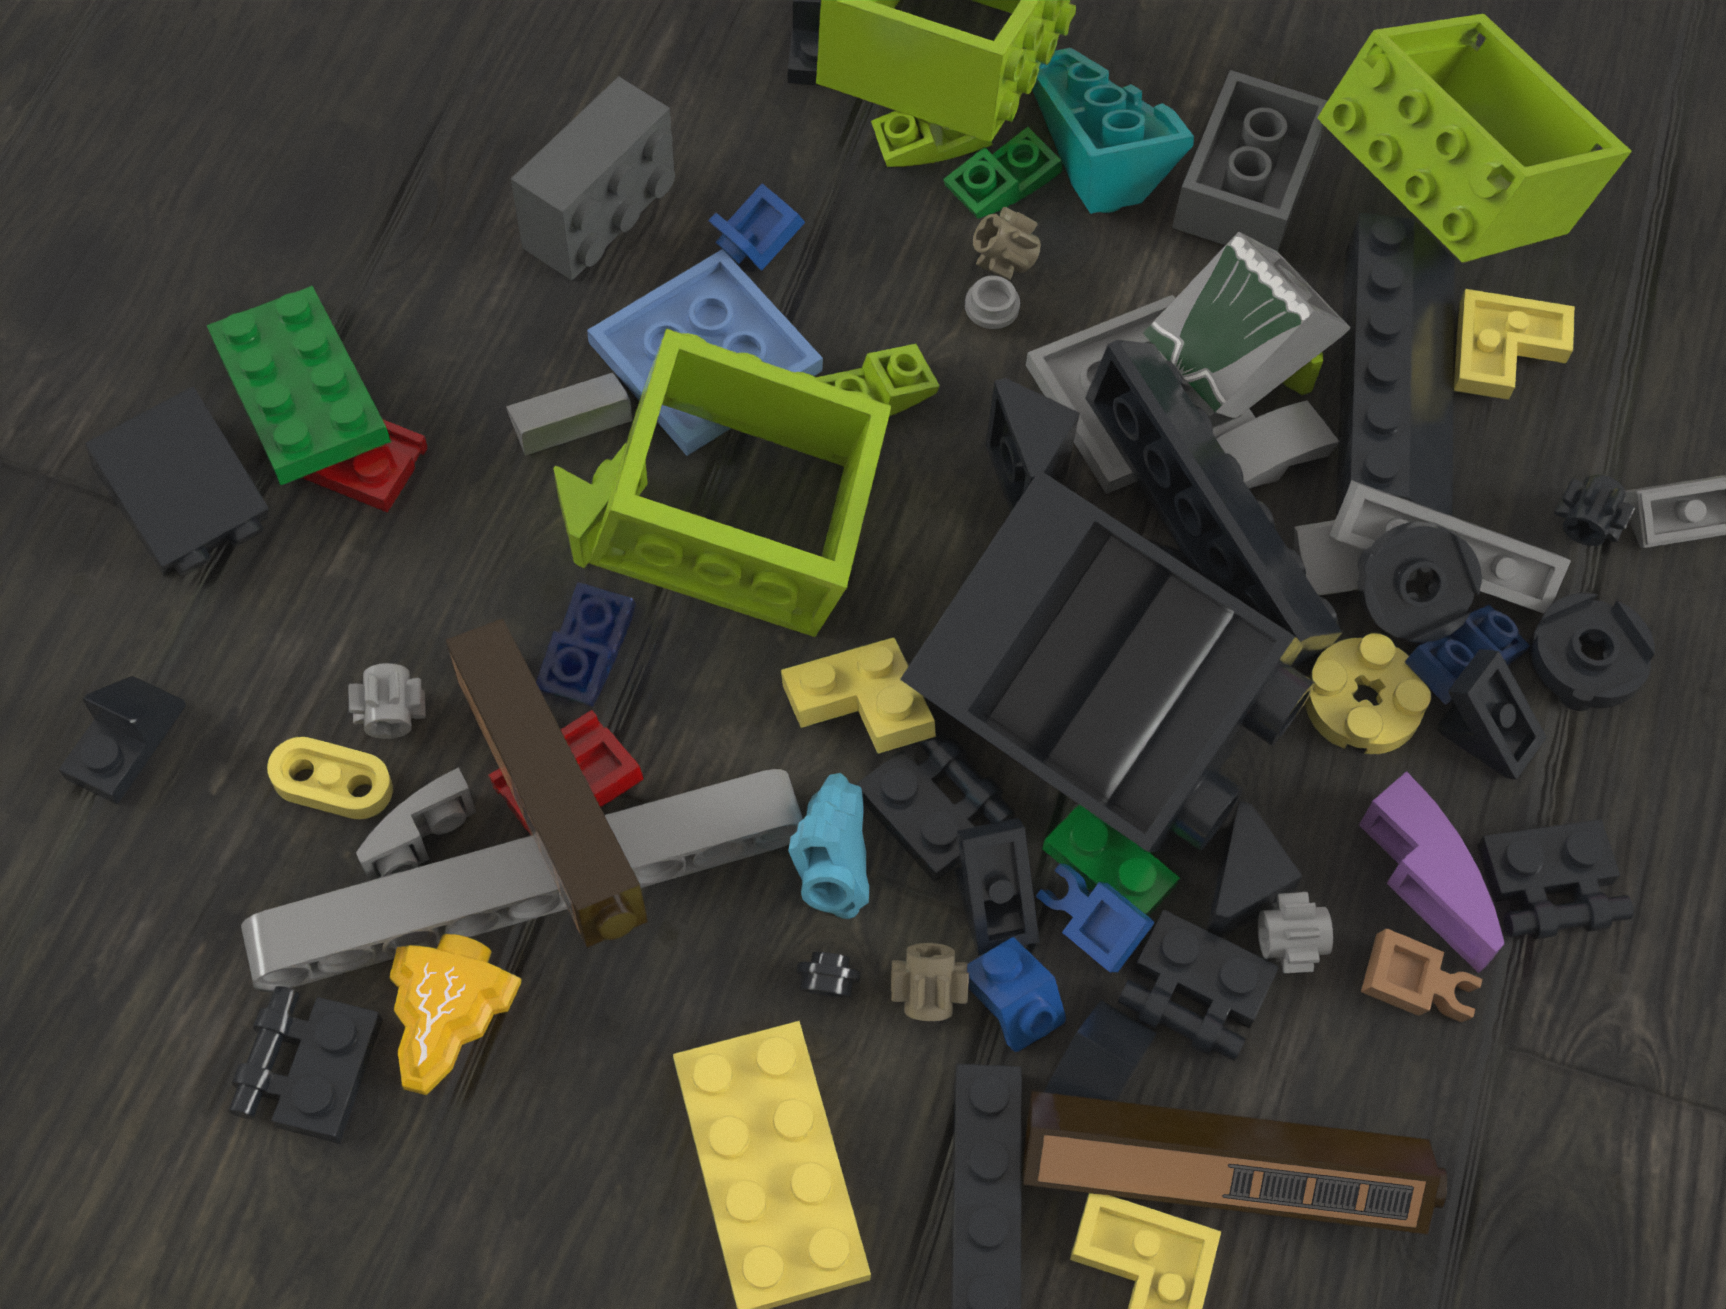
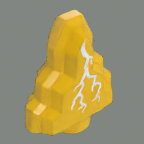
[390,934,521,1095]

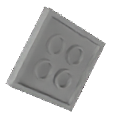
[1026,295,1255,494]

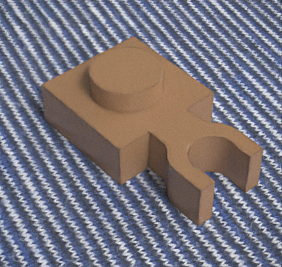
[1361,928,1482,1022]

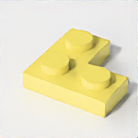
[1454,289,1575,400]
[781,637,936,754]
[1070,1193,1221,1309]

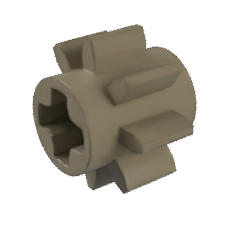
[973,207,1040,280]
[891,943,969,1021]

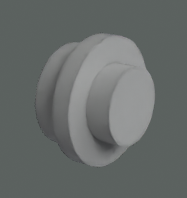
[965,276,1020,329]

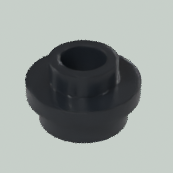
[796,952,861,998]

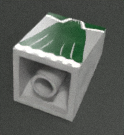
[1143,232,1350,418]

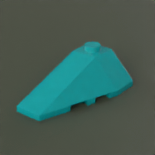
[1032,48,1194,214]

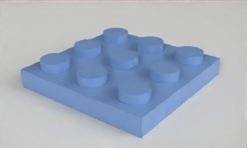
[587,249,823,456]

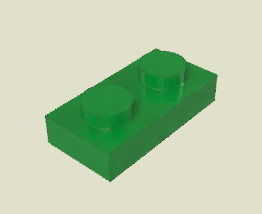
[1042,805,1180,917]

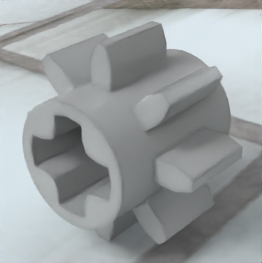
[348,663,426,739]
[1258,892,1333,973]

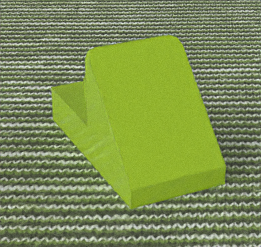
[553,443,648,568]

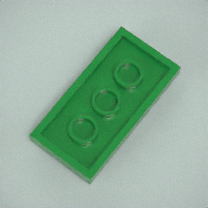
[206,286,391,485]

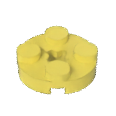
[1305,633,1431,754]

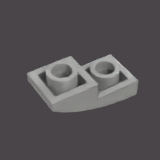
[1216,401,1340,488]
[356,767,477,881]

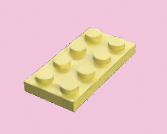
[673,1021,871,1309]

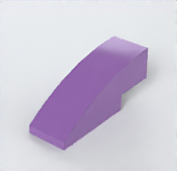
[1359,771,1505,973]

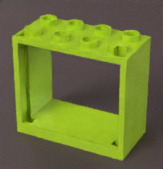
[816,0,1076,142]
[1317,14,1632,263]
[589,328,891,637]

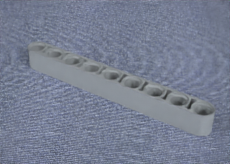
[241,769,803,992]

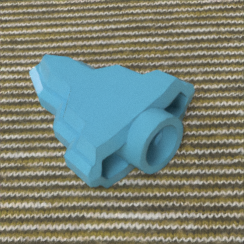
[788,773,869,919]

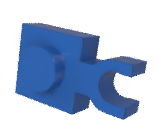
[1036,864,1155,972]

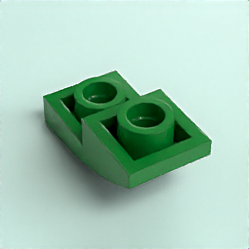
[943,127,1063,219]

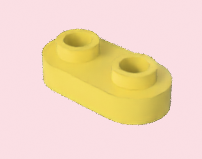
[267,737,393,819]

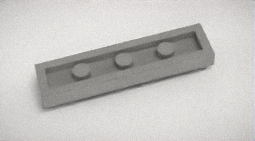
[1330,481,1571,613]

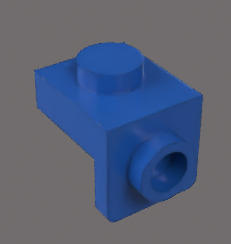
[708,183,805,271]
[967,937,1066,1052]

